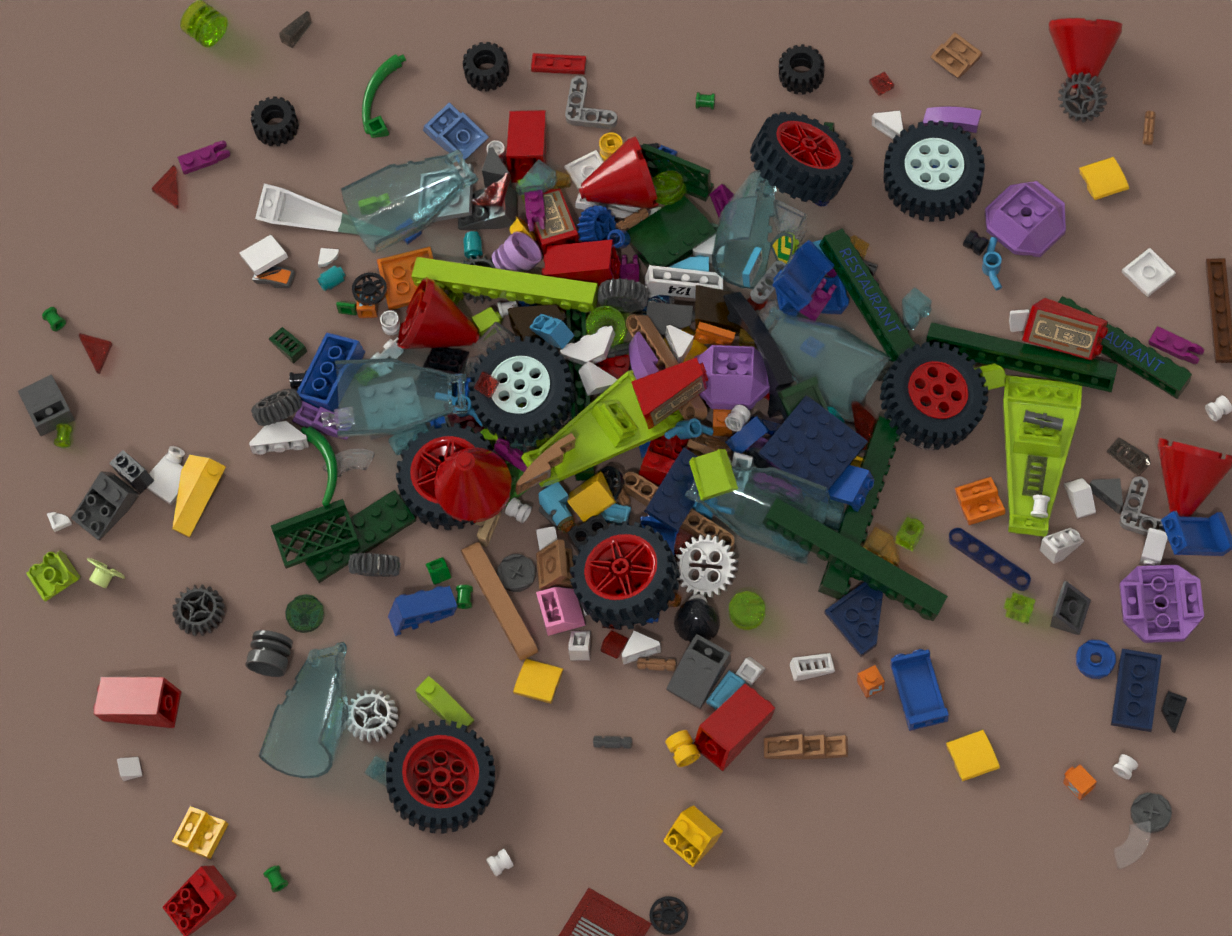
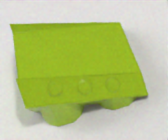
[689,449,738,501]
[26,550,81,602]

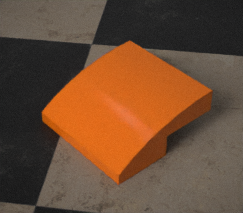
[955,477,1005,525]

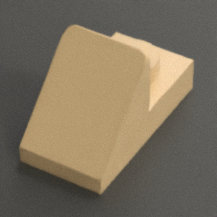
[475,512,501,547]

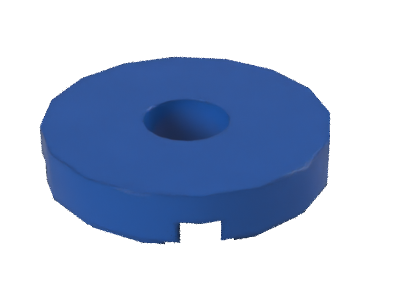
[1076,640,1116,679]

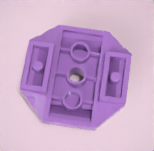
[985,181,1066,257]
[695,345,770,410]
[1119,565,1204,643]

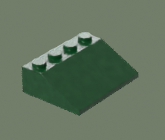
[626,194,717,269]

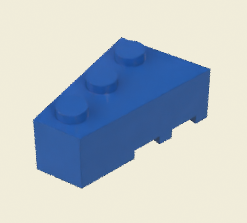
[388,586,457,636]

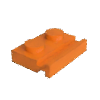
[694,322,736,346]

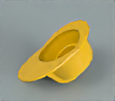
[509,216,537,241]

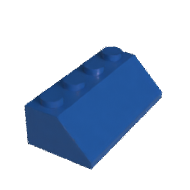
[297,332,365,413]

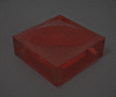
[869,71,894,96]
[474,371,500,398]

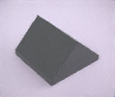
[482,147,512,189]
[1050,581,1091,635]

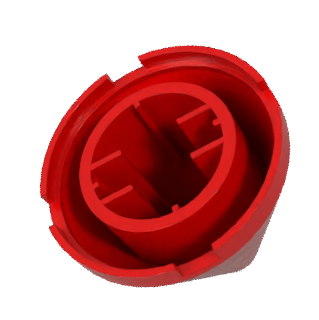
[1048,18,1123,93]
[579,136,659,209]
[397,277,480,350]
[1157,438,1232,517]
[434,447,512,523]

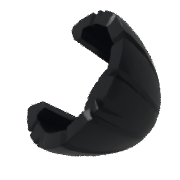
[674,598,720,642]

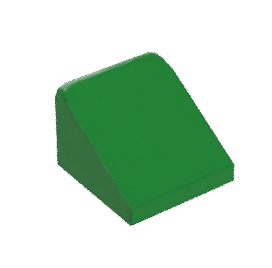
[364,115,389,138]
[336,301,357,316]
[425,557,451,585]

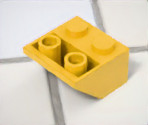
[663,805,723,867]

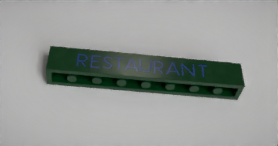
[819,228,917,364]
[1058,296,1192,399]

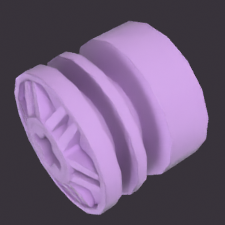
[492,231,542,273]

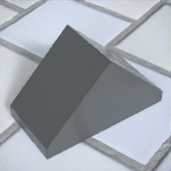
[1090,478,1123,514]

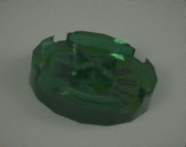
[285,594,325,633]

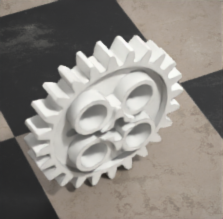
[676,534,738,598]

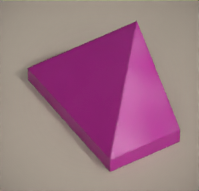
[709,184,742,225]

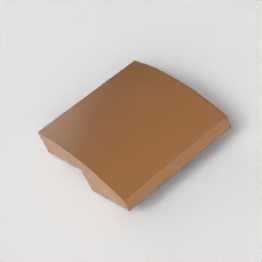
[930,32,983,78]

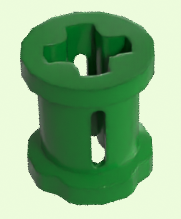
[696,92,715,110]
[42,307,66,331]
[456,585,473,609]
[263,865,289,892]

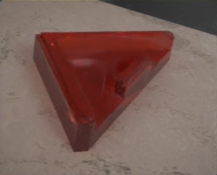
[151,165,179,209]
[471,173,511,207]
[78,333,113,374]
[851,401,877,450]

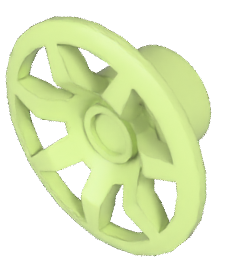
[87,558,125,588]

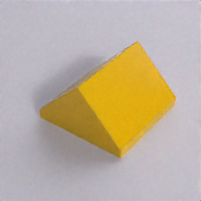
[567,471,616,523]

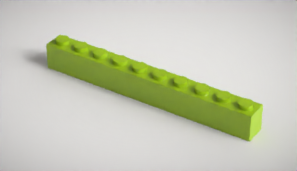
[411,257,599,312]

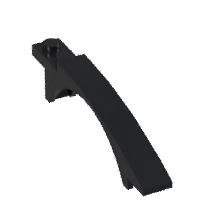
[723,292,795,421]

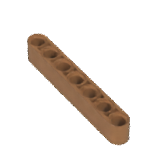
[626,315,708,420]
[623,472,735,553]
[461,542,538,661]

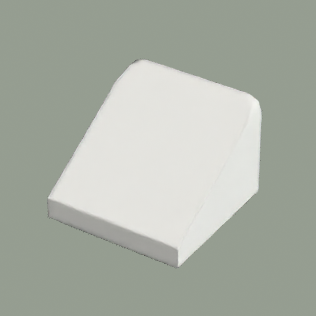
[1009,309,1029,332]
[536,527,557,551]
[736,657,765,685]
[117,757,143,781]

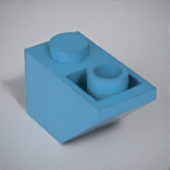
[529,314,574,349]

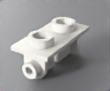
[369,337,404,374]

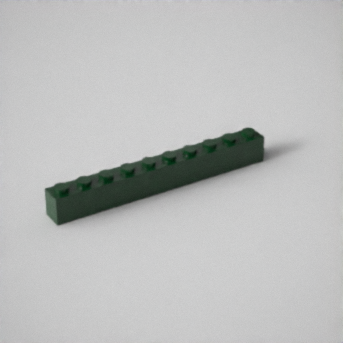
[566,309,595,481]
[926,322,1118,393]
[818,416,901,600]
[762,498,948,621]

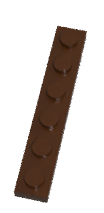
[1205,258,1232,363]

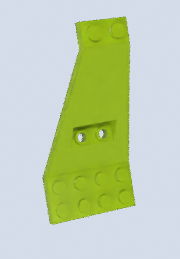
[521,370,685,487]
[1003,375,1082,536]

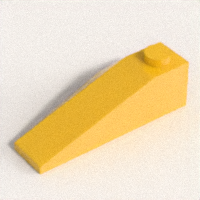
[172,455,226,538]

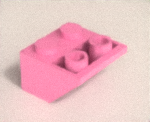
[536,587,586,636]

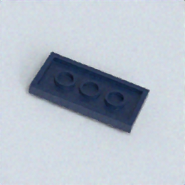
[644,447,699,532]
[1111,648,1162,732]

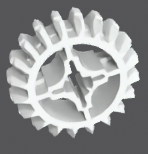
[345,689,399,743]

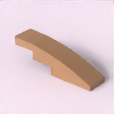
[515,433,576,495]
[764,734,848,759]

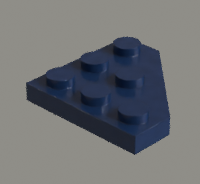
[824,582,883,657]

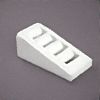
[790,653,835,681]

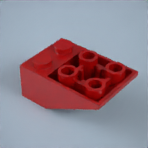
[638,435,690,485]
[162,865,237,936]

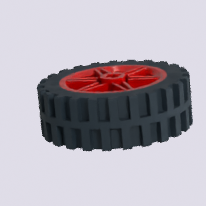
[750,112,853,203]
[396,423,496,530]
[570,521,680,630]

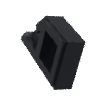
[1161,691,1187,733]

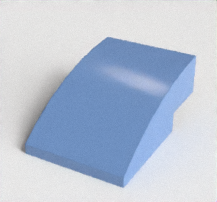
[423,102,489,162]

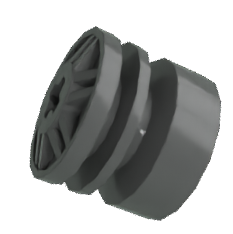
[245,630,293,677]

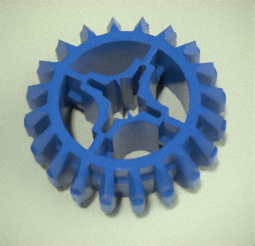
[577,205,617,242]

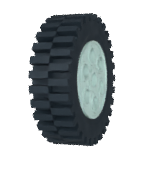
[883,120,985,222]
[468,336,575,444]

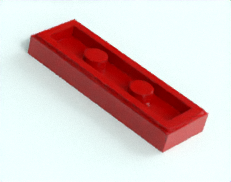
[531,53,586,75]

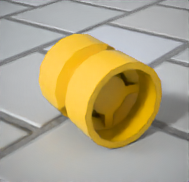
[599,132,623,161]
[665,730,701,768]

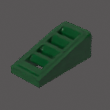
[269,327,307,364]

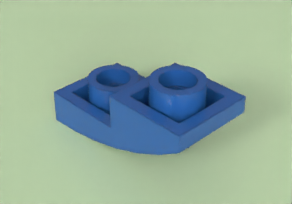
[726,416,769,454]

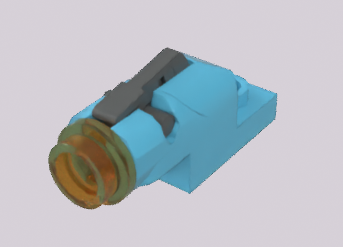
[538,482,576,533]

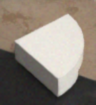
[318,248,340,267]
[47,512,72,532]

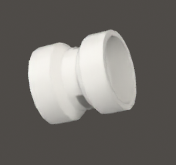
[486,141,506,163]
[380,311,401,335]
[1205,395,1232,421]
[725,405,751,431]
[505,497,532,523]
[486,849,514,877]

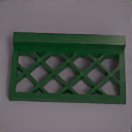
[641,143,714,202]
[271,499,359,569]

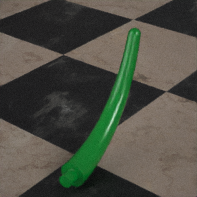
[362,54,406,134]
[300,426,338,506]

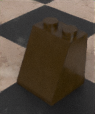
[695,285,743,336]
[507,305,567,345]

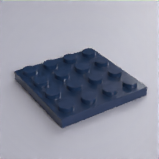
[758,395,868,501]

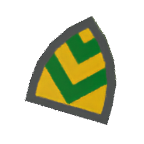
[770,232,799,264]

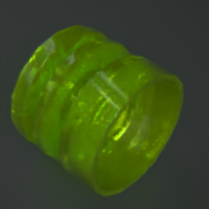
[180,0,228,48]
[586,306,627,348]

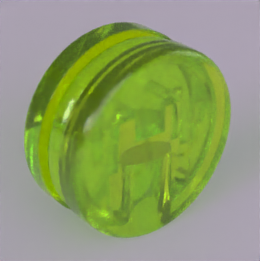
[652,171,686,205]
[729,591,765,630]

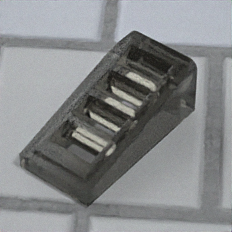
[279,11,313,48]
[1107,438,1151,476]
[1022,455,1048,497]

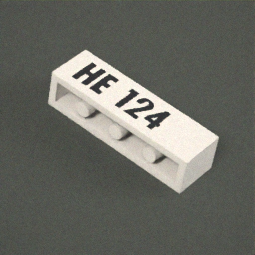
[645,265,723,298]

